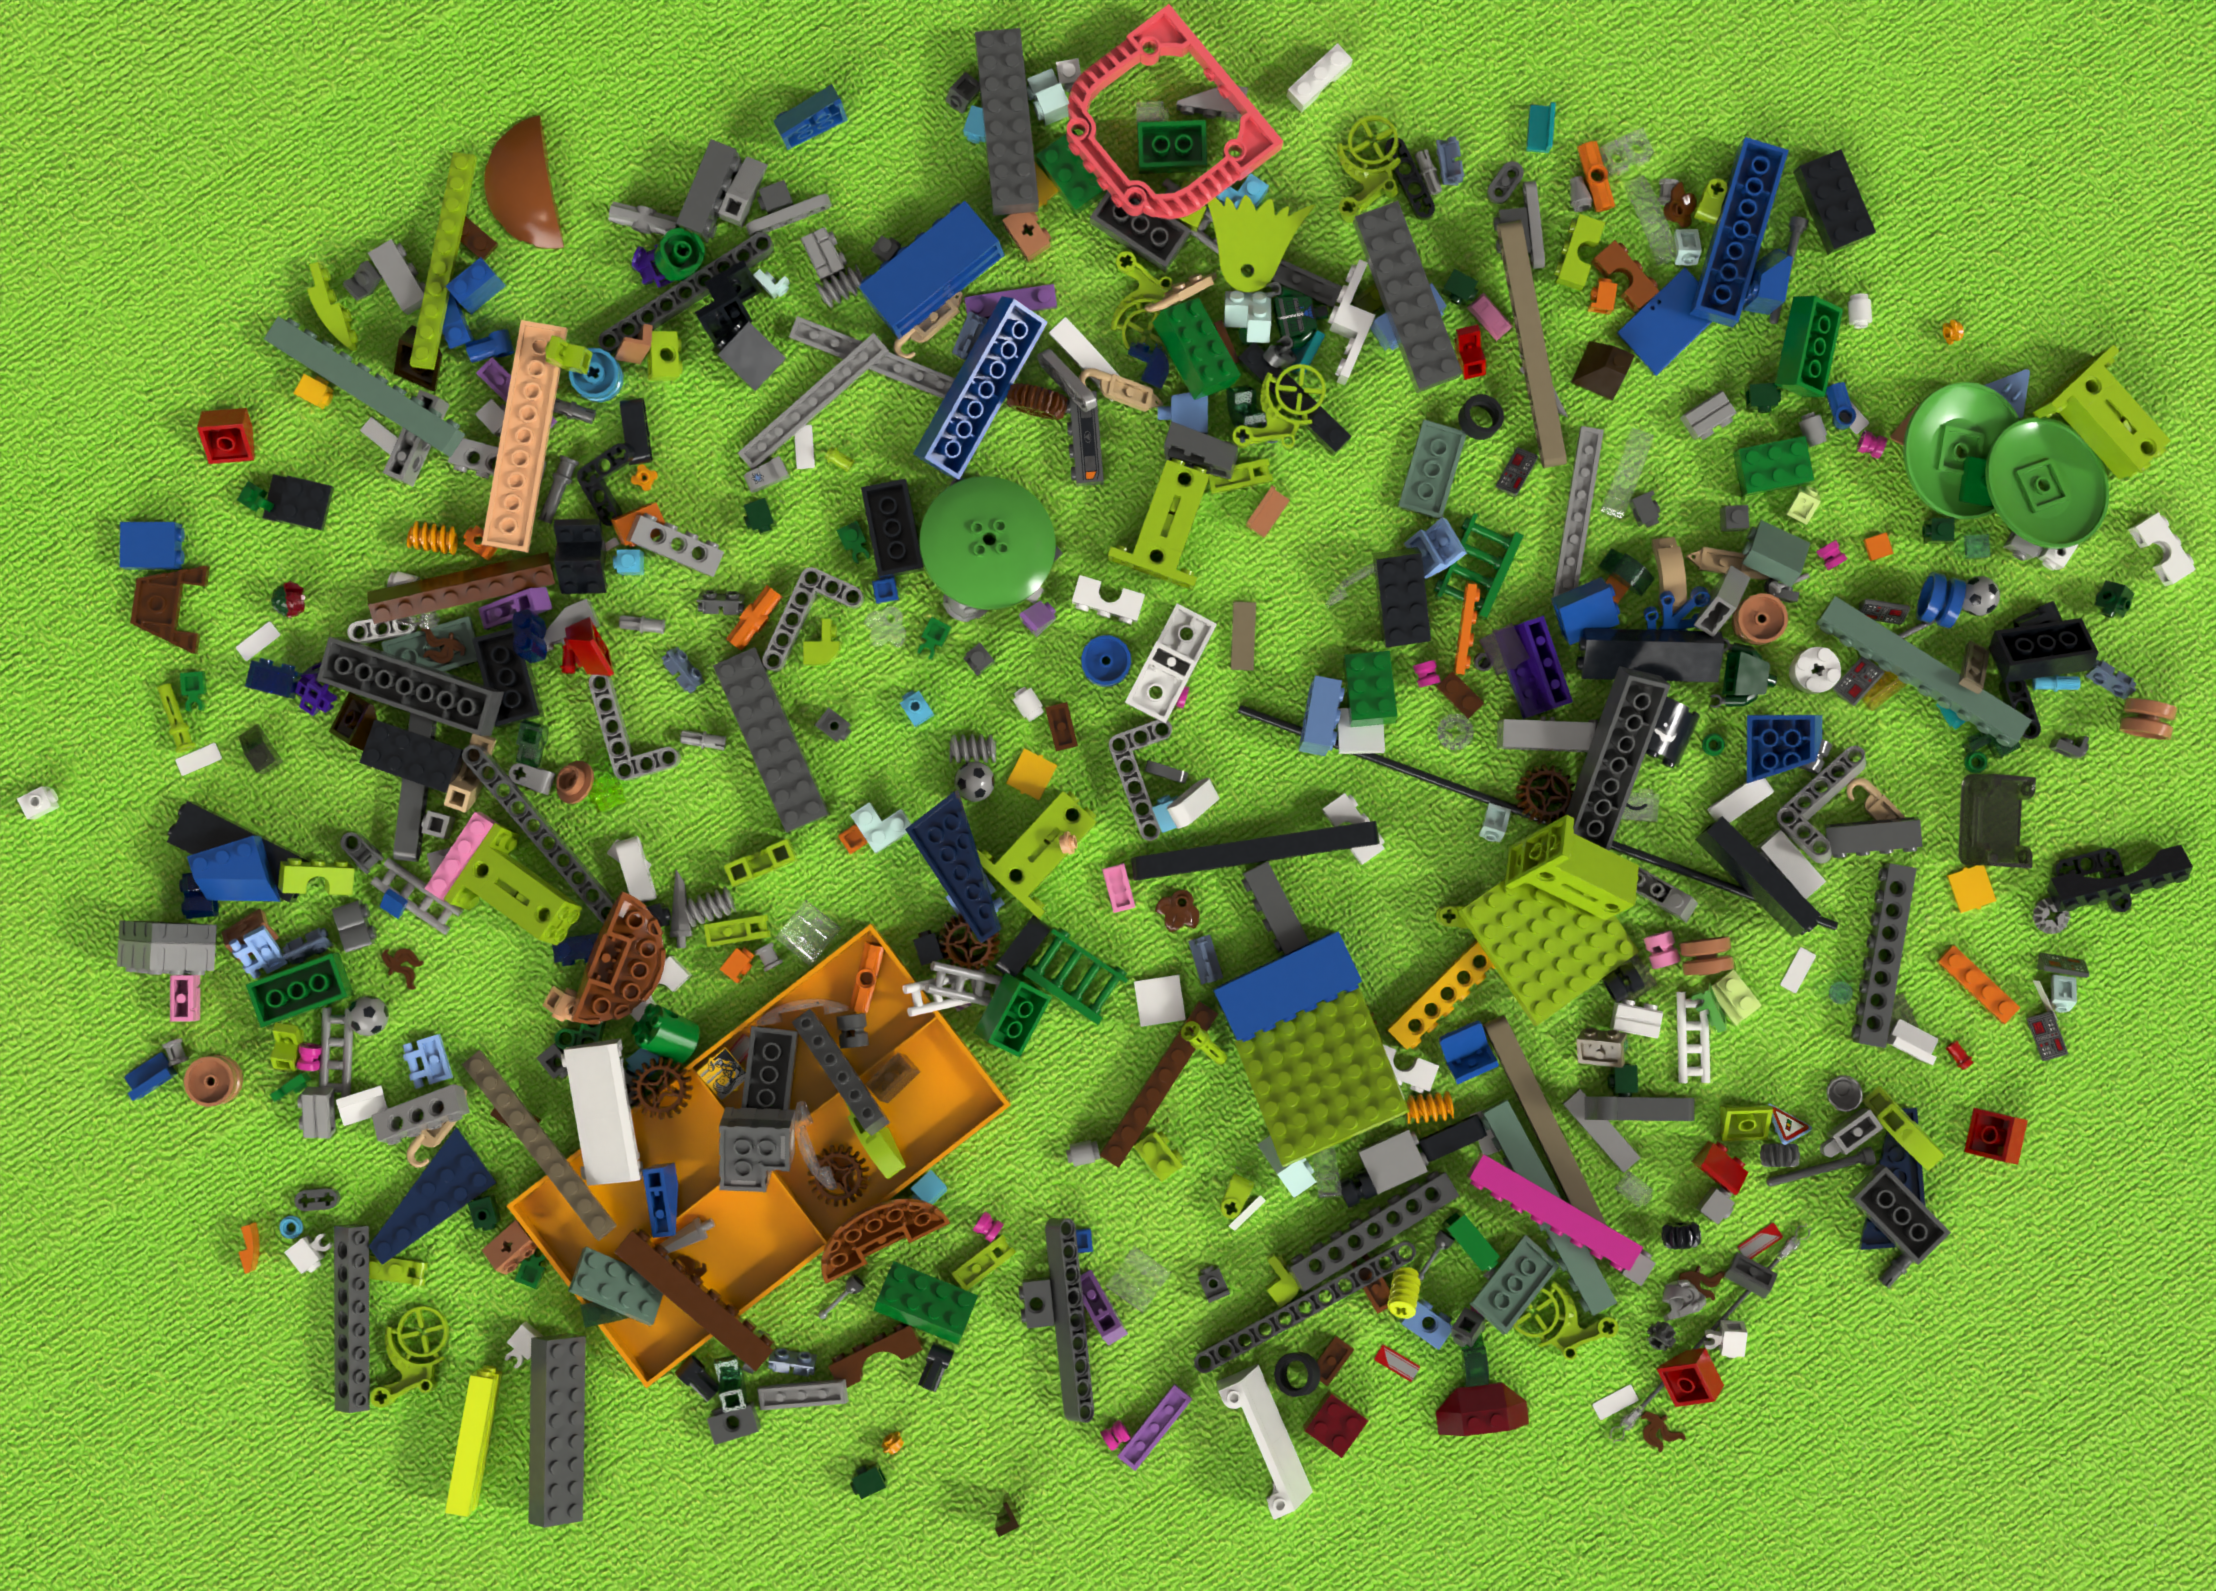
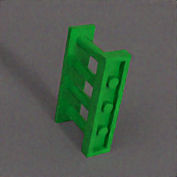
[1434,513,1524,620]
[1023,927,1129,1025]

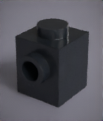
[646,903,671,927]
[913,929,945,966]

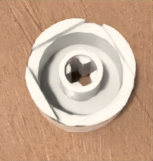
[1789,647,1841,694]

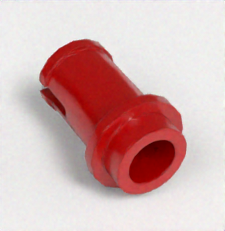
[560,645,578,674]
[1945,1040,1974,1070]

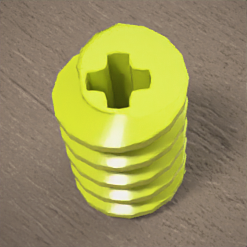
[1387,1267,1421,1319]

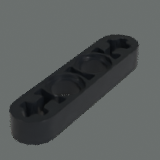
[1384,138,1435,220]

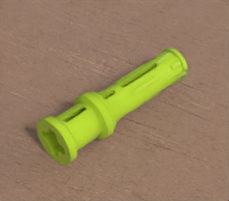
[157,683,196,753]
[1181,1021,1227,1065]

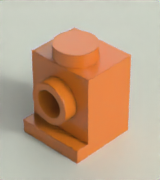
[1587,278,1618,315]
[463,525,498,561]
[720,947,755,983]

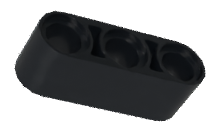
[620,398,652,465]
[1999,680,2041,740]
[994,915,1052,977]
[1418,1114,1487,1162]

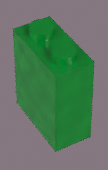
[1442,1209,1500,1272]

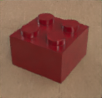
[1303,1389,1369,1458]

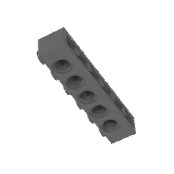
[792,1009,890,1136]

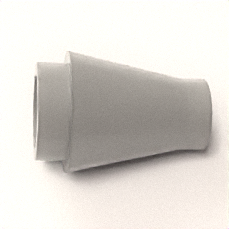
[1570,176,1593,212]

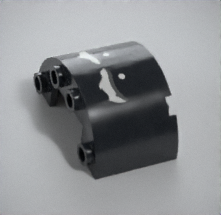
[1598,697,1700,769]

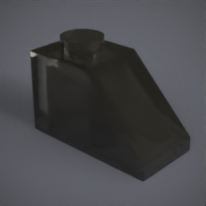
[238,724,283,774]

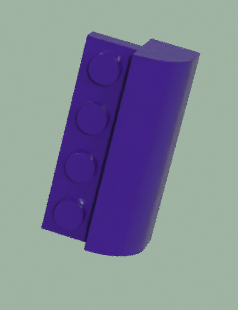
[1494,616,1573,719]

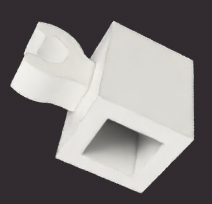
[284,1233,333,1274]
[1703,1320,1748,1358]
[505,1322,543,1369]

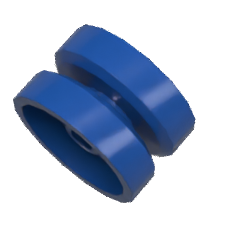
[1916,572,1966,629]
[1081,635,1131,687]

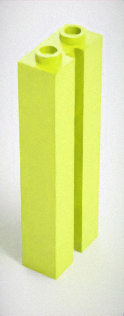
[445,1365,502,1517]

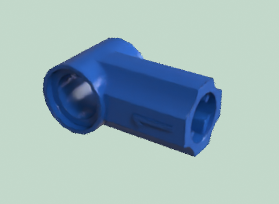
[465,329,514,363]
[1826,382,1856,430]

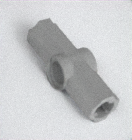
[608,201,679,235]

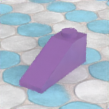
[478,587,552,630]
[1019,600,1056,637]
[1081,1270,1128,1345]

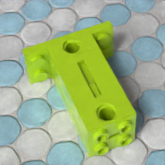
[2031,344,2171,479]
[1108,458,1210,591]
[977,791,1097,918]
[1505,815,1639,920]
[444,823,583,946]

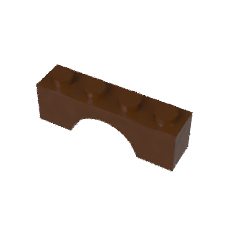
[828,1322,924,1388]

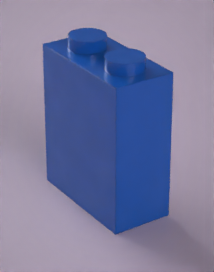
[446,257,506,314]
[120,522,185,570]
[1551,577,1620,645]

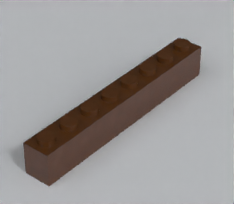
[367,552,555,624]
[1100,1000,1218,1168]
[614,1228,776,1372]

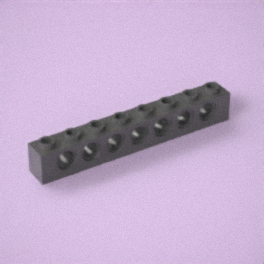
[1851,863,1917,1048]
[1287,1170,1459,1291]
[334,1224,370,1413]

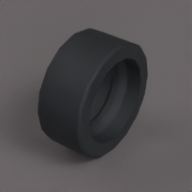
[1458,394,1504,440]
[1274,1352,1321,1397]

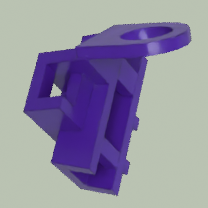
[632,244,674,288]
[295,662,337,716]

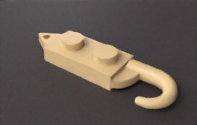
[1145,272,1217,312]
[893,292,963,359]
[1079,368,1164,412]
[1686,547,1770,580]
[1846,778,1905,820]
[407,1089,467,1167]

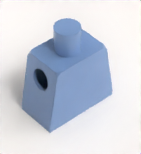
[1157,392,1208,435]

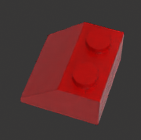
[197,408,255,464]
[563,617,614,676]
[1964,1108,2028,1165]
[1691,1141,1749,1196]
[1657,1348,1724,1407]

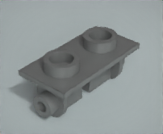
[697,590,745,615]

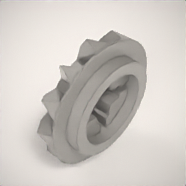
[2033,898,2071,934]

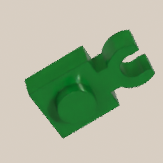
[836,521,870,564]
[917,617,952,660]
[180,671,207,712]
[270,1072,312,1102]
[514,1247,547,1289]

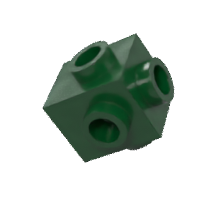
[2094,580,2135,619]

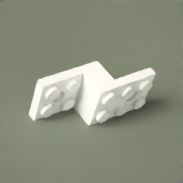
[1328,259,1375,386]
[1125,604,1217,724]

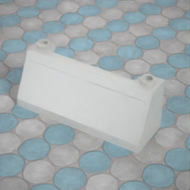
[561,1038,644,1186]
[1216,1364,1313,1520]

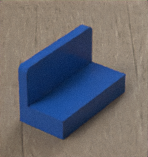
[124,1052,178,1101]

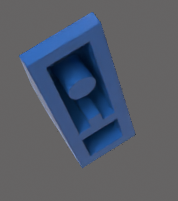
[425,285,474,349]
[642,1162,678,1238]

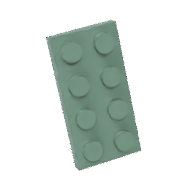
[1398,420,1467,519]
[381,616,478,672]
[1470,1235,1559,1335]
[568,1247,663,1326]

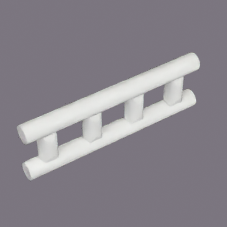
[903,967,991,1017]
[1676,992,1710,1083]

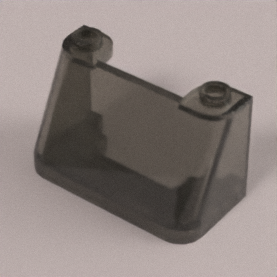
[1959,774,2036,868]

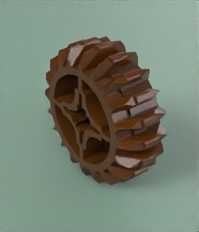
[1006,383,1068,420]
[1515,764,1575,826]
[938,912,1000,971]
[630,1057,693,1120]
[808,1144,870,1207]

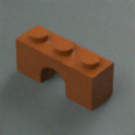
[1591,240,1659,313]

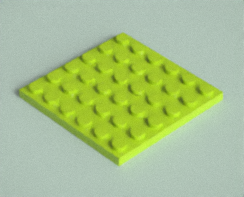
[1458,878,1639,1026]
[1234,987,1410,1167]

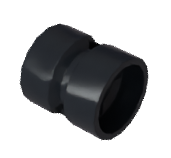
[1602,962,1645,1003]
[1336,1168,1378,1208]

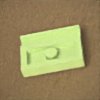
[1711,969,1762,1026]

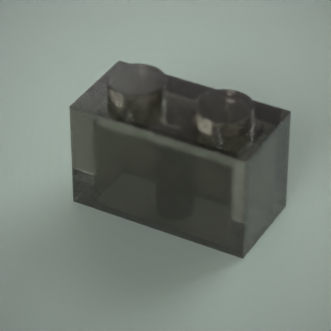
[865,1052,921,1103]

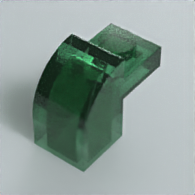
[1226,385,1266,428]
[1598,548,1655,597]
[516,720,549,768]
[1962,731,2021,759]
[580,1302,629,1328]
[1460,1332,1489,1387]
[714,1355,747,1412]

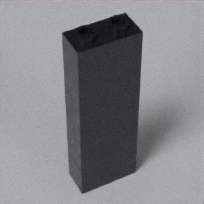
[1576,628,1725,682]
[167,801,311,903]
[1695,816,1821,937]

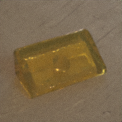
[1862,669,1907,711]

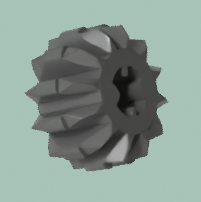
[1760,1144,1800,1167]

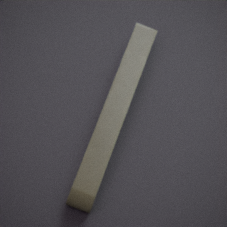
[1497,219,1567,469]
[1483,1015,1607,1225]

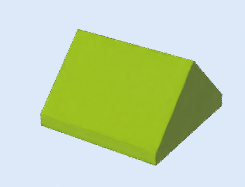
[1720,1104,1773,1141]

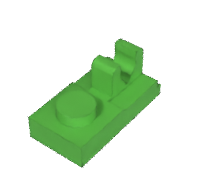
[1691,982,1727,1033]

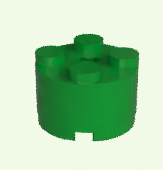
[654,228,705,281]

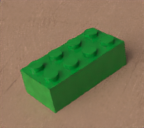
[1775,296,1843,397]
[1152,298,1241,400]
[246,953,354,1028]
[873,1261,978,1345]

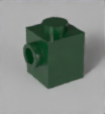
[1441,269,1478,306]
[1745,383,1781,413]
[744,498,776,535]
[1922,518,1955,544]
[1607,1064,1638,1097]
[468,1194,502,1231]
[850,1462,888,1500]

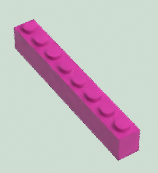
[1467,1152,1643,1271]

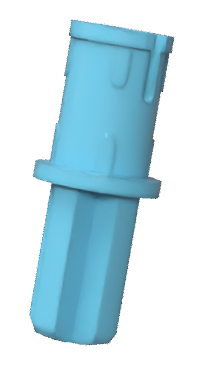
[2032,675,2081,692]

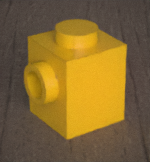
[293,374,334,409]

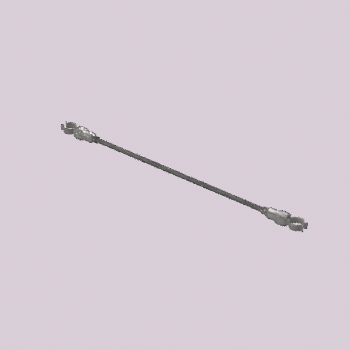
[1608,1223,1812,1443]

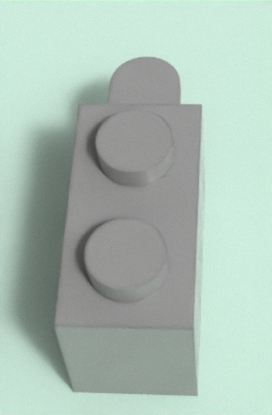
[1820,1107,1883,1157]

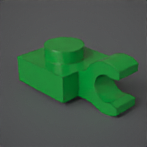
[237,481,274,512]

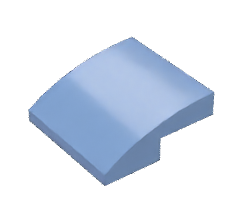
[1404,517,1467,578]

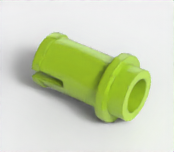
[824,446,855,472]

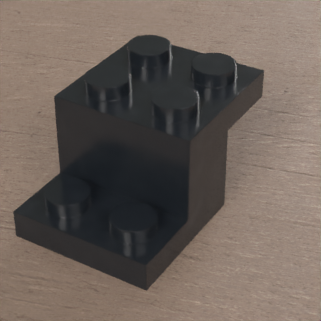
[695,260,762,344]
[262,474,334,531]
[554,518,607,594]

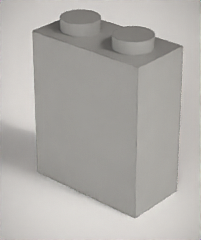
[1694,565,1750,637]
[1357,1128,1429,1194]

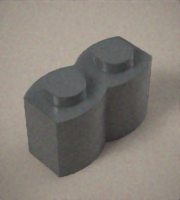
[332,900,377,952]

